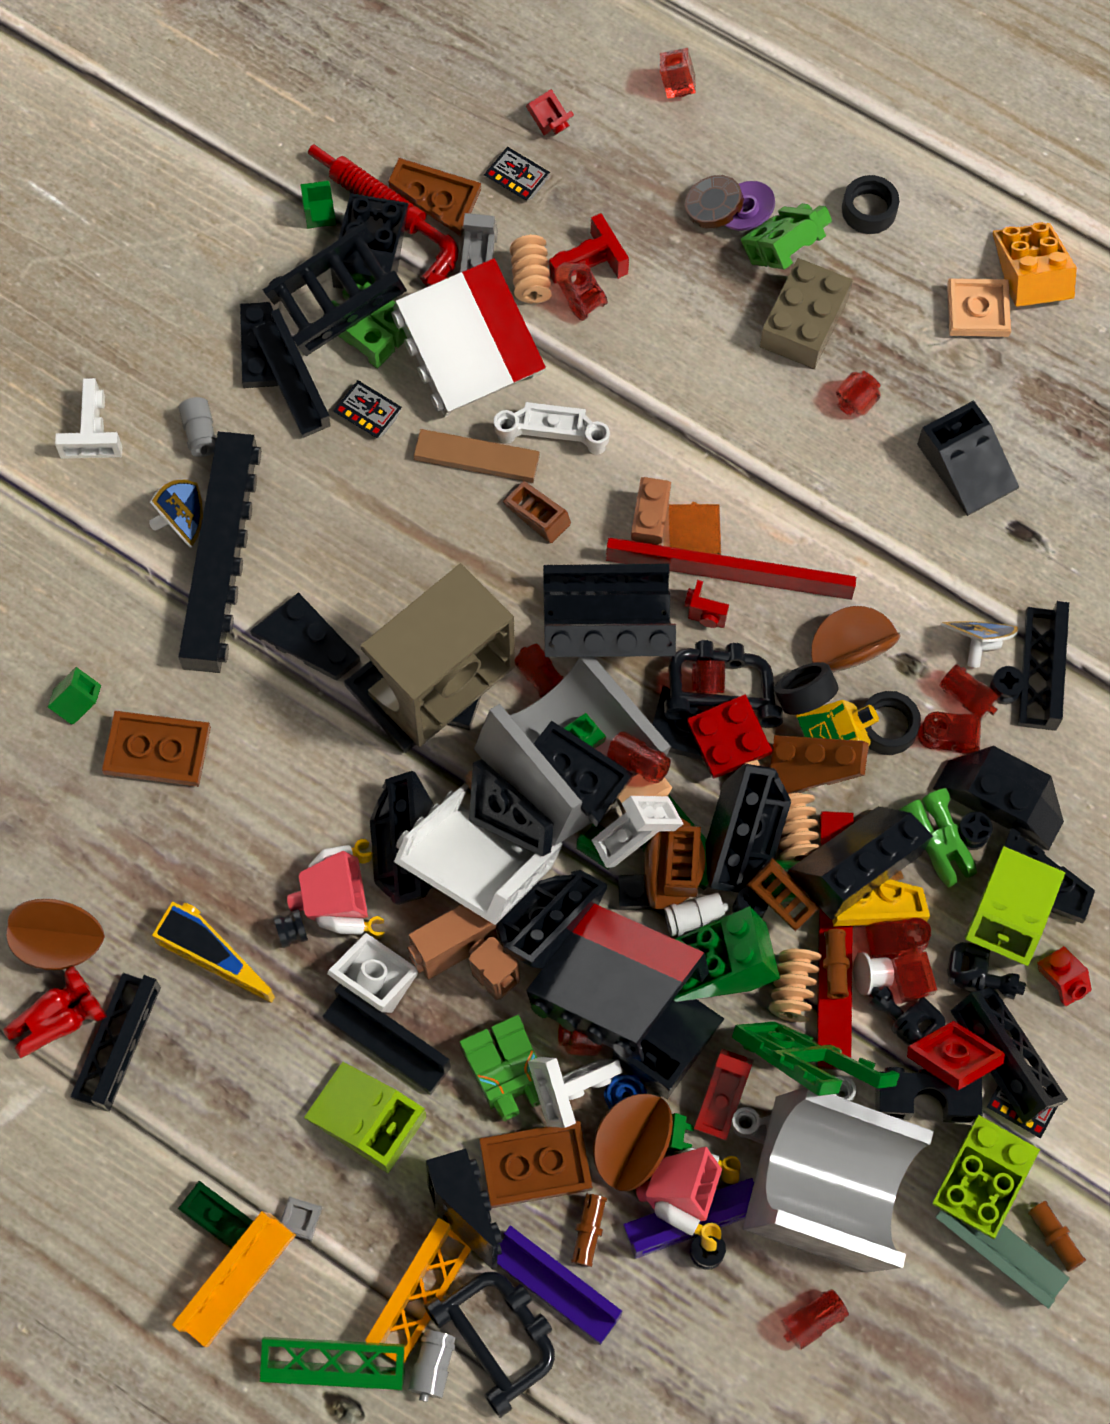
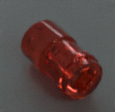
[515,643,565,698]
[939,664,1001,721]
[607,731,671,784]
[781,1289,849,1350]

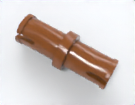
[823,929,850,999]
[571,1193,607,1267]
[1028,1201,1086,1272]

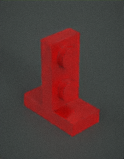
[549,213,629,284]
[694,1048,754,1140]

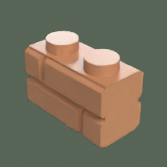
[631,477,671,546]
[469,937,520,1000]

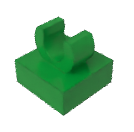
[564,713,606,749]
[666,1113,694,1153]

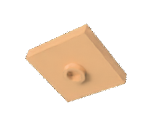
[947,278,1011,337]

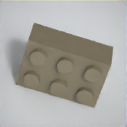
[760,258,853,369]

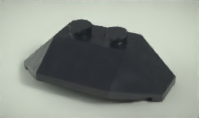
[933,745,1064,850]
[705,763,791,892]
[370,771,434,905]
[496,870,608,969]

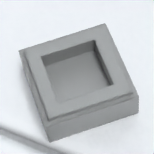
[280,1197,323,1242]

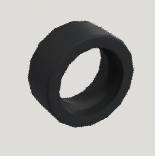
[842,175,900,234]
[774,662,839,715]
[863,691,921,755]

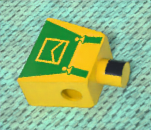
[796,700,879,745]

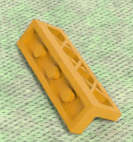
[172,1211,296,1347]
[365,1218,472,1364]

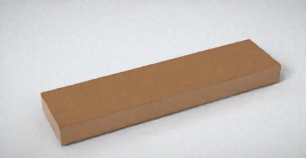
[414,429,540,483]

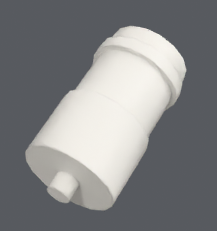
[664,893,729,937]

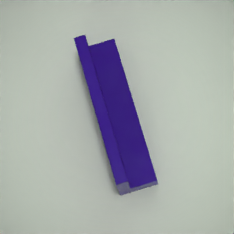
[623,1178,754,1259]
[497,1225,623,1345]

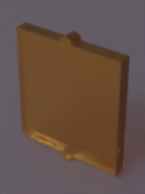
[668,502,721,555]

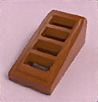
[503,481,571,543]
[664,826,701,897]
[748,858,819,931]

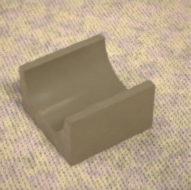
[361,563,515,748]

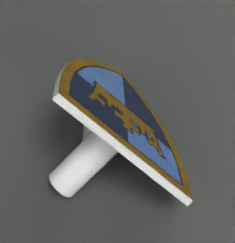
[149,479,203,548]
[941,621,1018,668]

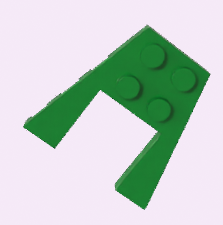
[731,1022,900,1096]

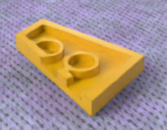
[832,879,930,926]

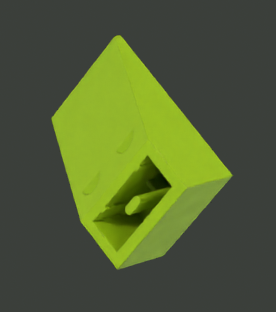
[964,846,1066,966]
[304,1062,427,1174]
[932,1115,1040,1239]

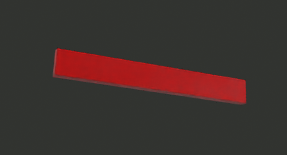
[606,538,857,600]
[816,811,854,1070]

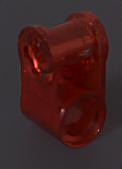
[555,262,608,321]
[692,661,725,693]
[917,711,981,754]
[865,918,931,960]

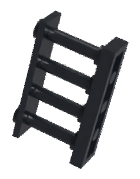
[262,223,407,356]

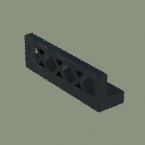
[252,308,331,438]
[543,564,670,593]
[1018,601,1070,731]
[70,973,161,1112]
[322,984,451,1095]
[950,988,1068,1124]

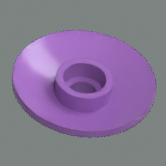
[725,181,775,231]

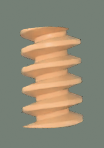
[510,234,552,303]
[778,793,820,861]
[769,948,821,1023]

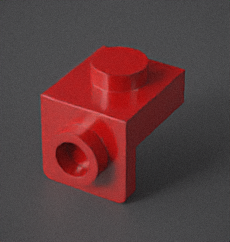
[526,89,574,136]
[684,579,729,628]
[1037,946,1092,1006]

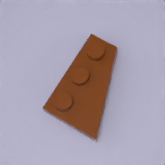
[388,158,481,237]
[770,735,869,794]

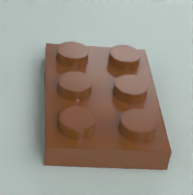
[102,711,211,787]
[479,1121,593,1209]

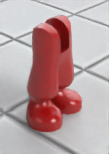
[2,965,107,1058]

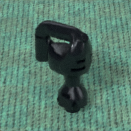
[947,942,1026,1000]
[868,986,946,1045]

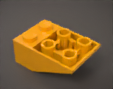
[993,222,1077,307]

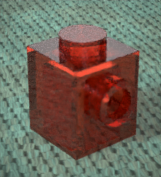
[660,47,696,99]
[892,949,938,1003]

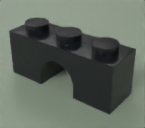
[875,1067,983,1124]

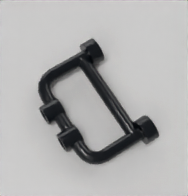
[664,640,783,728]
[424,1272,555,1418]

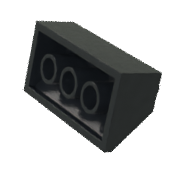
[787,806,933,920]

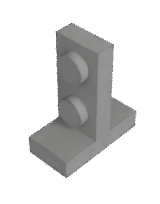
[460,213,498,273]

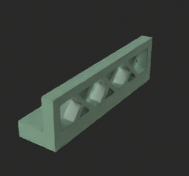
[936,1210,1070,1309]

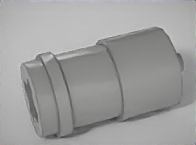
[178,397,217,457]
[408,1330,456,1402]

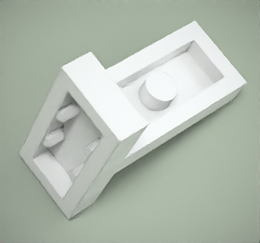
[55,378,122,459]
[592,796,683,868]
[528,1057,623,1128]

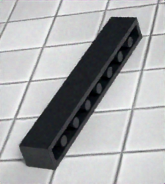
[178,431,262,673]

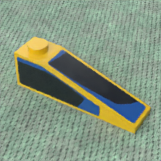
[152,901,275,1003]

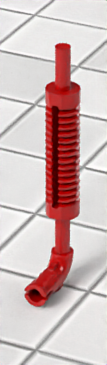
[308,144,459,287]

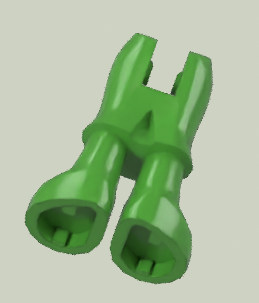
[899,788,977,888]

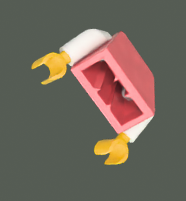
[287,839,385,939]
[636,1147,741,1251]

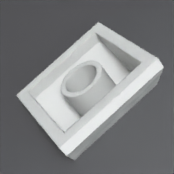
[327,933,418,1013]

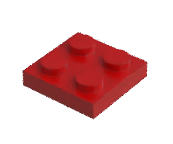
[686,694,772,779]
[907,1021,1005,1091]

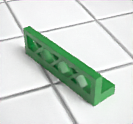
[260,1337,405,1390]

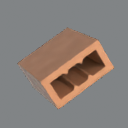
[407,904,497,980]

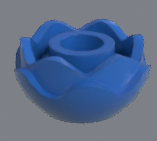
[604,1075,647,1109]

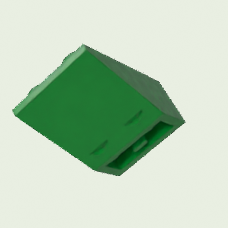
[674,906,780,1002]

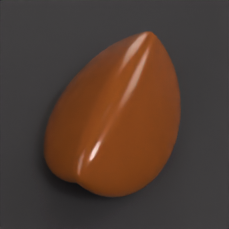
[811,606,901,673]
[644,818,705,909]
[6,899,105,970]
[593,1093,673,1192]

